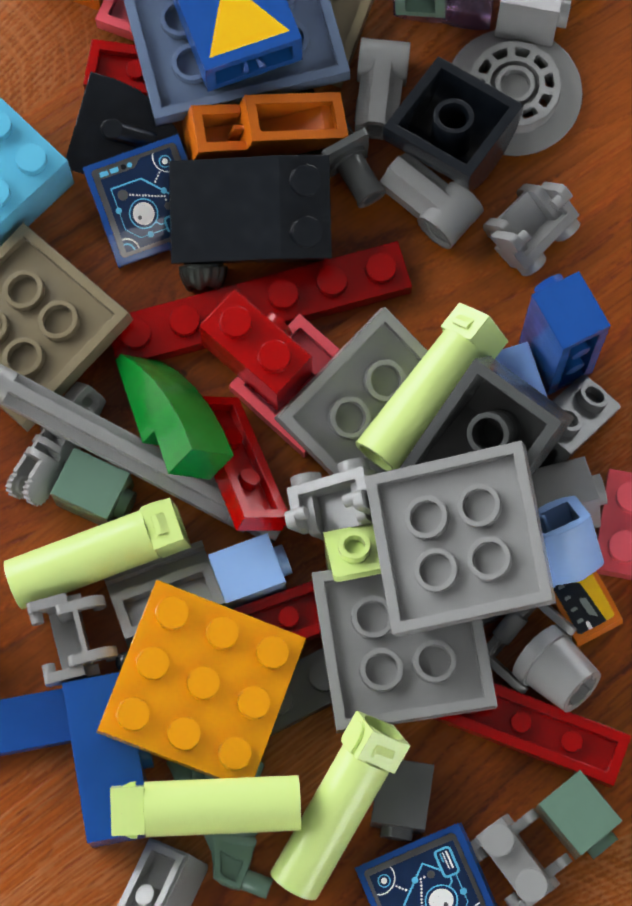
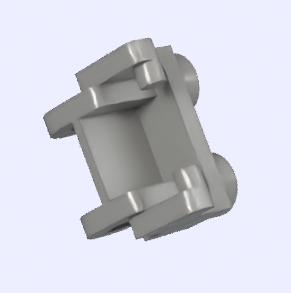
[483,182,580,276]
[284,458,376,540]
[26,593,119,687]
[470,809,572,906]

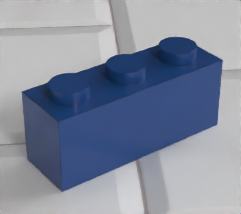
[518,271,611,395]
[62,672,154,848]

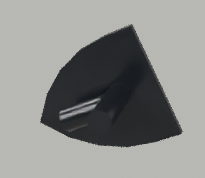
[66,72,186,174]

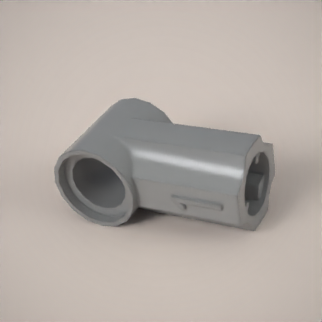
[354,37,411,140]
[379,153,484,249]

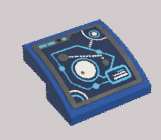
[83,134,188,268]
[355,822,498,906]

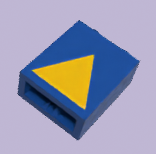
[173,0,303,92]

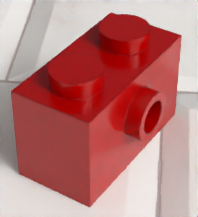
[199,289,313,411]

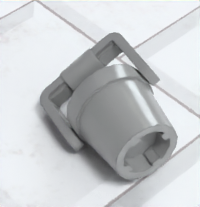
[487,605,601,713]

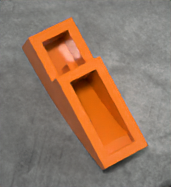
[182,92,349,160]

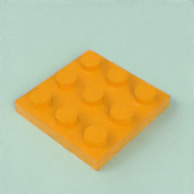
[96,579,306,779]

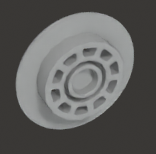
[452,30,583,156]

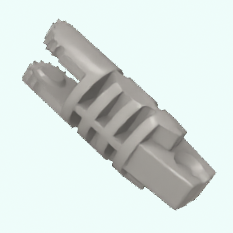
[5,381,106,507]

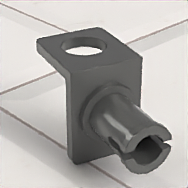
[321,118,386,208]

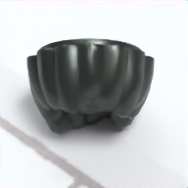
[179,263,228,292]

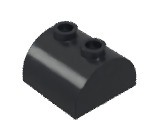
[383,56,524,191]

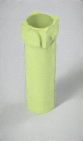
[355,302,509,471]
[4,497,192,609]
[270,711,410,900]
[110,775,301,839]

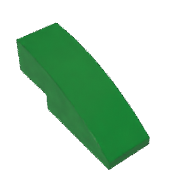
[115,354,234,480]

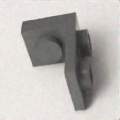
[539,375,620,468]

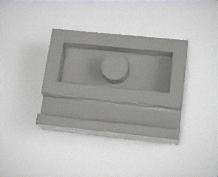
[104,540,226,648]

